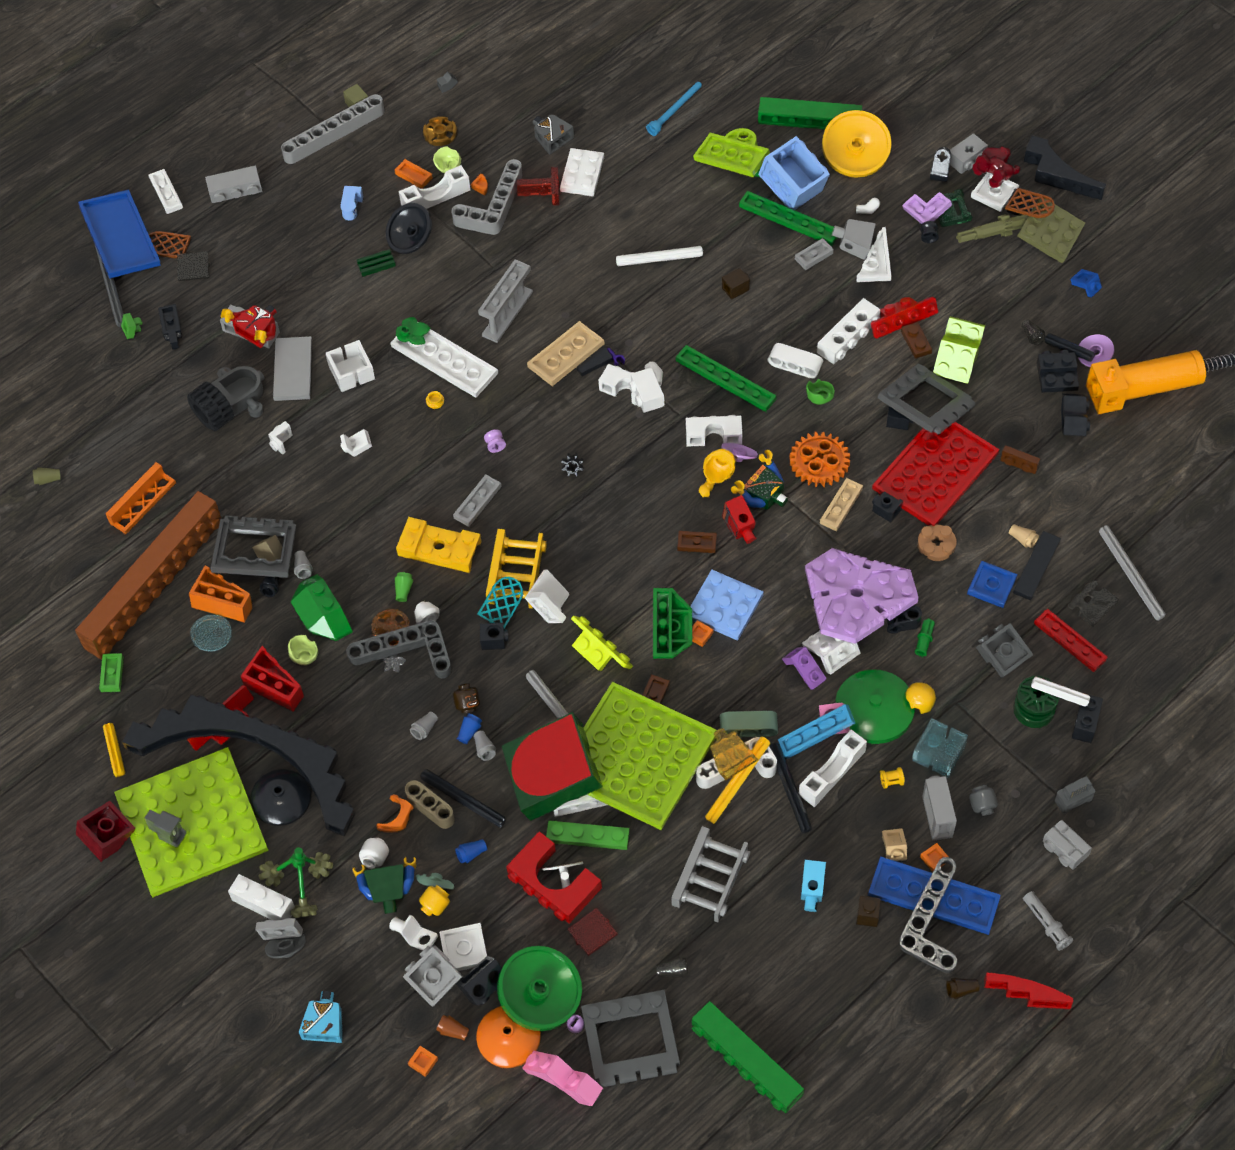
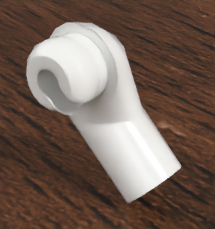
[856,198,880,214]
[645,362,663,386]

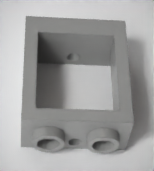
[922,776,957,841]

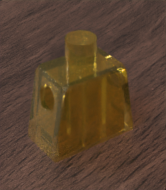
[710,728,758,780]

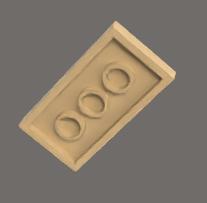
[527,321,605,386]

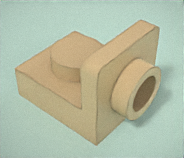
[882,829,907,861]

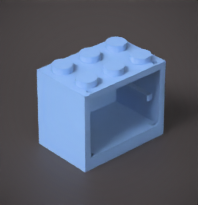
[758,136,830,210]

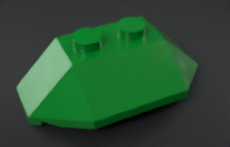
[291,574,353,641]
[653,588,692,659]

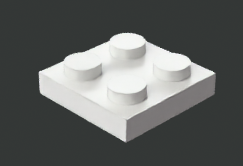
[971,172,1019,212]
[439,923,487,971]

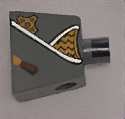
[533,115,574,155]

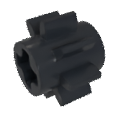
[561,453,584,476]

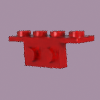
[871,296,938,339]
[187,685,254,751]

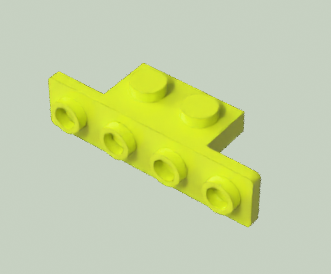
[571,616,633,671]

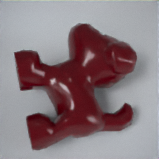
[972,146,1020,188]

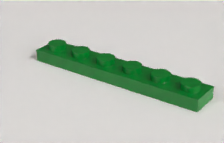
[739,191,838,246]
[676,345,776,412]

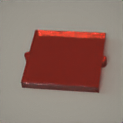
[568,908,617,956]

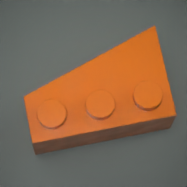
[189,565,252,623]

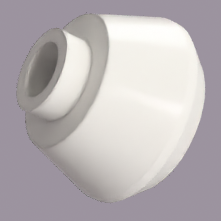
[414,601,440,624]

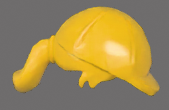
[699,449,735,497]

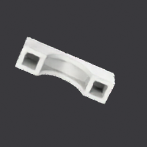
[399,165,470,209]
[799,730,867,807]

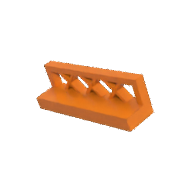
[105,462,176,534]

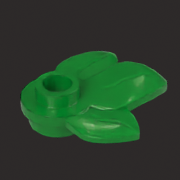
[396,317,431,345]

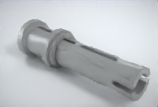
[1023,891,1073,951]

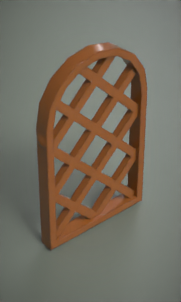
[1005,188,1055,218]
[149,231,191,260]

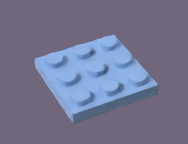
[690,570,763,641]

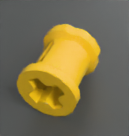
[880,767,905,789]

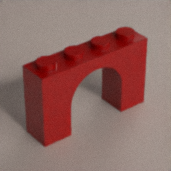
[506,831,602,924]

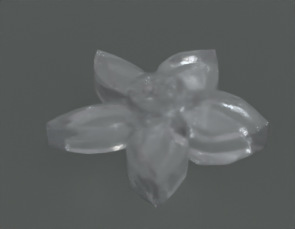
[382,654,406,672]

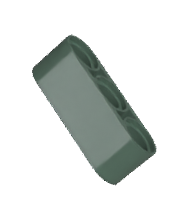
[720,711,778,738]

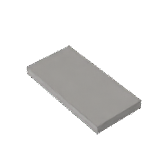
[273,336,312,401]

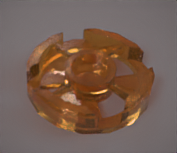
[371,609,410,645]

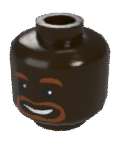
[453,683,480,713]

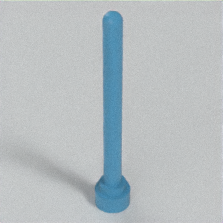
[646,82,702,136]

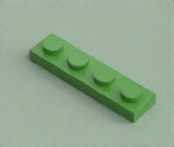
[546,821,630,850]

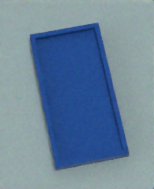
[78,190,161,279]

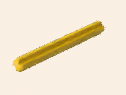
[705,736,770,824]

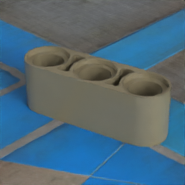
[405,780,455,829]

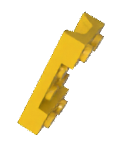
[396,517,481,573]

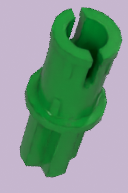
[915,618,935,657]

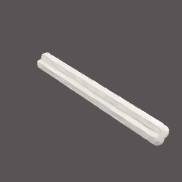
[616,246,703,266]

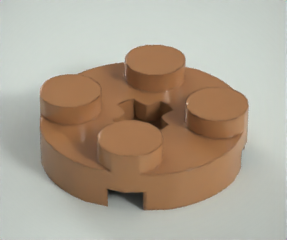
[918,525,956,561]

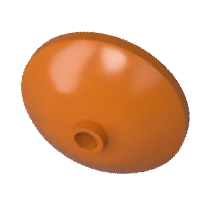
[477,1006,541,1068]

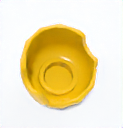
[906,683,936,714]

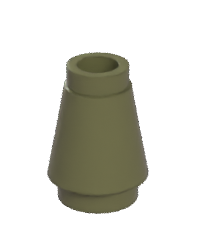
[33,467,61,486]

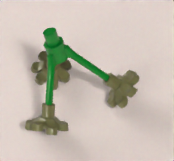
[259,848,333,918]

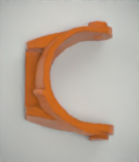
[376,794,414,833]

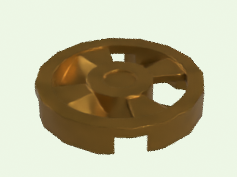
[423,117,457,146]

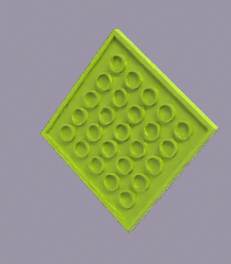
[584,682,718,830]
[114,747,268,898]

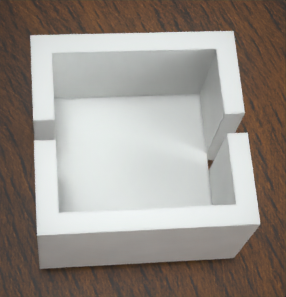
[326,340,375,392]

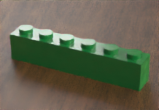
[758,97,862,129]
[692,1001,804,1114]

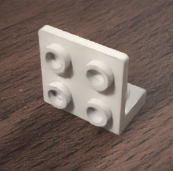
[525,570,569,623]
[802,631,860,675]

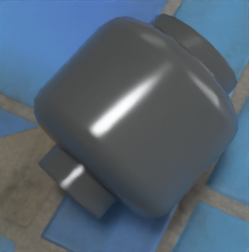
[969,785,998,816]

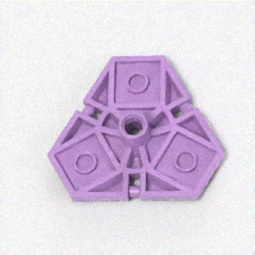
[805,548,918,644]

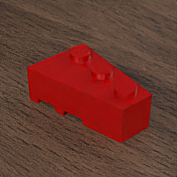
[240,646,304,712]

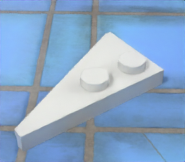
[856,227,891,282]

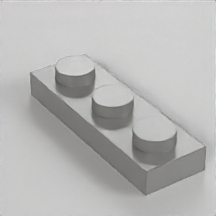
[453,474,501,527]

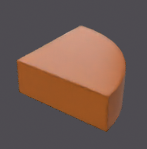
[471,174,488,196]

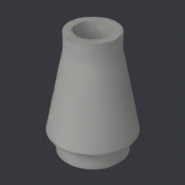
[294,551,313,579]
[410,712,438,740]
[473,731,496,761]

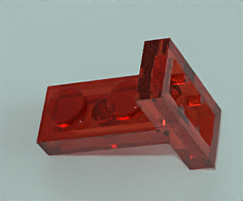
[517,167,559,205]

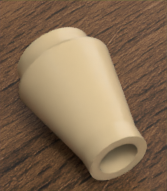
[1009,524,1039,548]

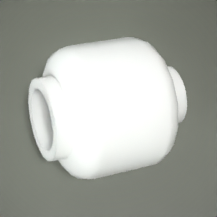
[359,838,389,869]

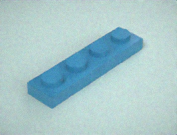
[778,704,855,758]

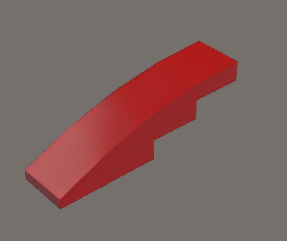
[984,972,1073,1009]

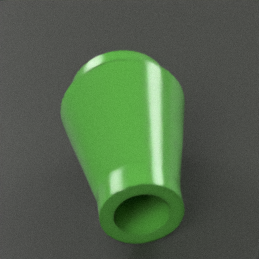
[394,572,413,602]

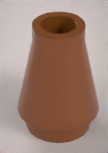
[436,1015,469,1041]

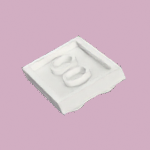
[560,148,604,196]

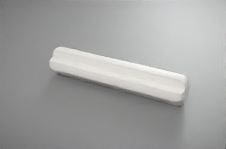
[1031,677,1090,706]

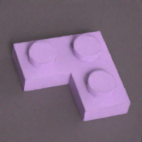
[902,192,952,224]

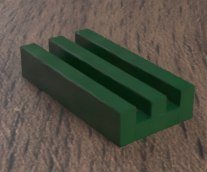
[356,249,396,277]

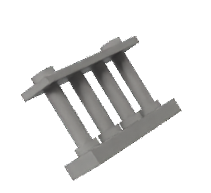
[478,259,533,343]
[672,826,750,922]

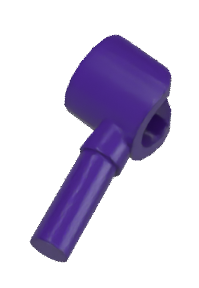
[607,348,625,366]

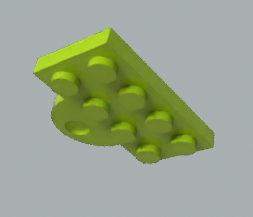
[693,128,770,177]

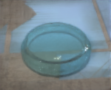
[191,615,232,652]

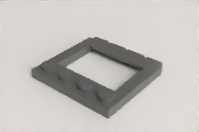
[878,363,975,434]
[211,515,296,578]
[581,990,680,1087]

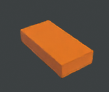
[395,159,432,189]

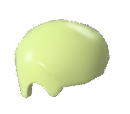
[433,146,461,173]
[288,635,318,666]

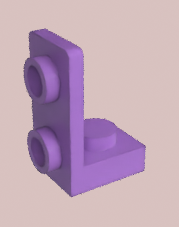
[782,647,826,690]

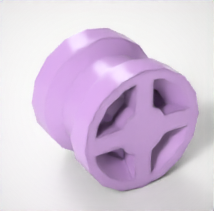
[484,430,506,453]

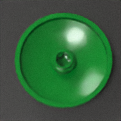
[835,670,915,744]
[497,946,582,1031]

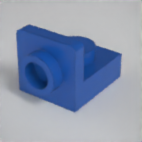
[1070,269,1102,298]

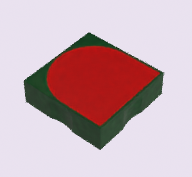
[502,712,603,821]

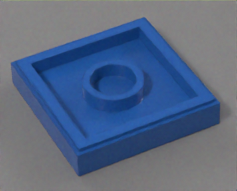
[967,561,1018,608]

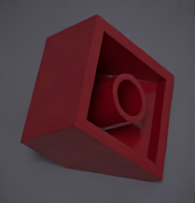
[76,801,135,862]

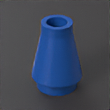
[457,713,482,744]
[455,839,487,863]

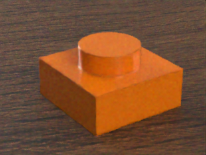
[692,620,713,647]
[920,843,949,872]
[408,1046,438,1077]

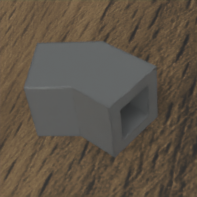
[437,71,458,93]

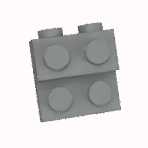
[403,945,463,1007]

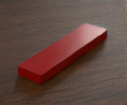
[1034,608,1108,672]

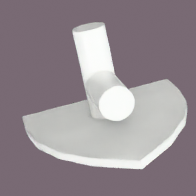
[542,861,583,889]

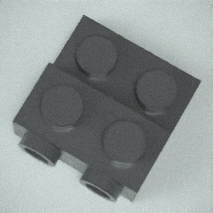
[976,623,1033,678]

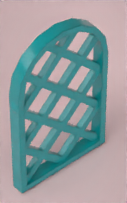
[477,577,523,629]

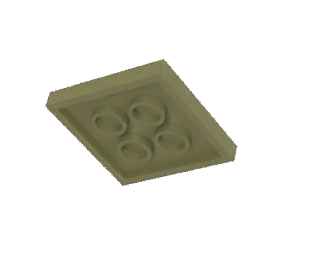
[1017,198,1085,263]

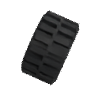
[187,381,234,431]

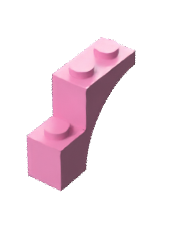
[522,1051,603,1106]

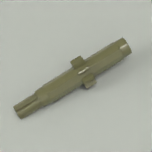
[956,214,1028,243]

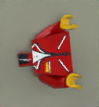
[220,305,277,348]

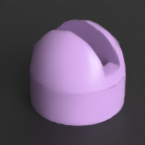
[567,1014,584,1033]

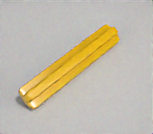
[103,723,125,777]

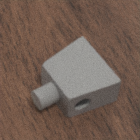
[832,219,875,260]

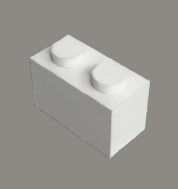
[629,368,664,413]

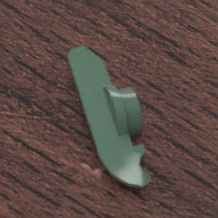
[416,873,454,890]

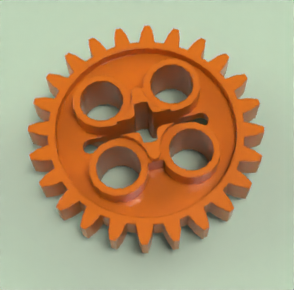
[790,432,850,487]

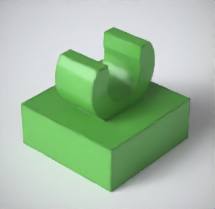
[121,313,142,339]

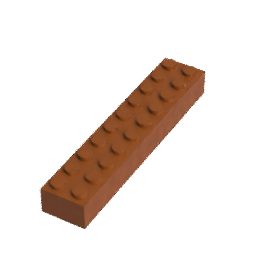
[75,491,222,660]

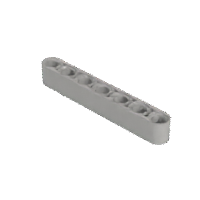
[281,94,385,164]

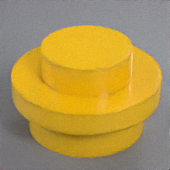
[426,391,444,409]

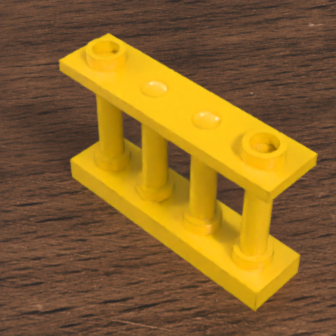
[486,529,547,609]

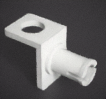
[389,915,438,950]

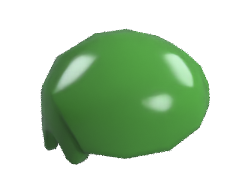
[806,379,835,405]

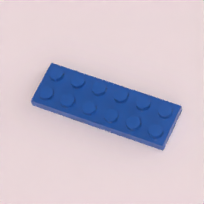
[868,856,1001,935]

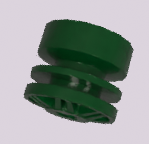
[1013,676,1060,728]

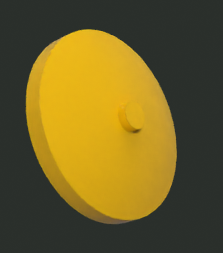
[822,110,891,178]

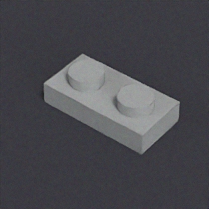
[795,238,834,271]
[255,918,303,940]

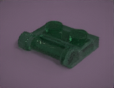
[932,189,972,227]

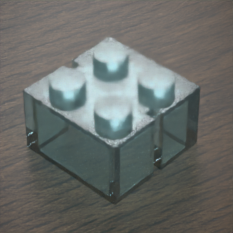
[912,718,968,778]

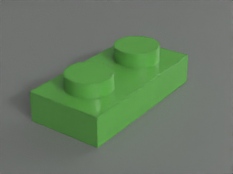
[99,653,124,692]

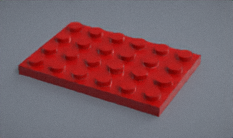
[872,422,1000,526]

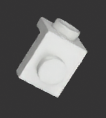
[268,421,293,454]
[340,429,372,457]

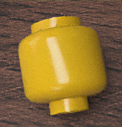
[419,885,450,916]

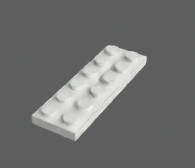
[391,322,498,398]

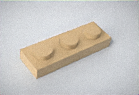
[820,478,863,532]

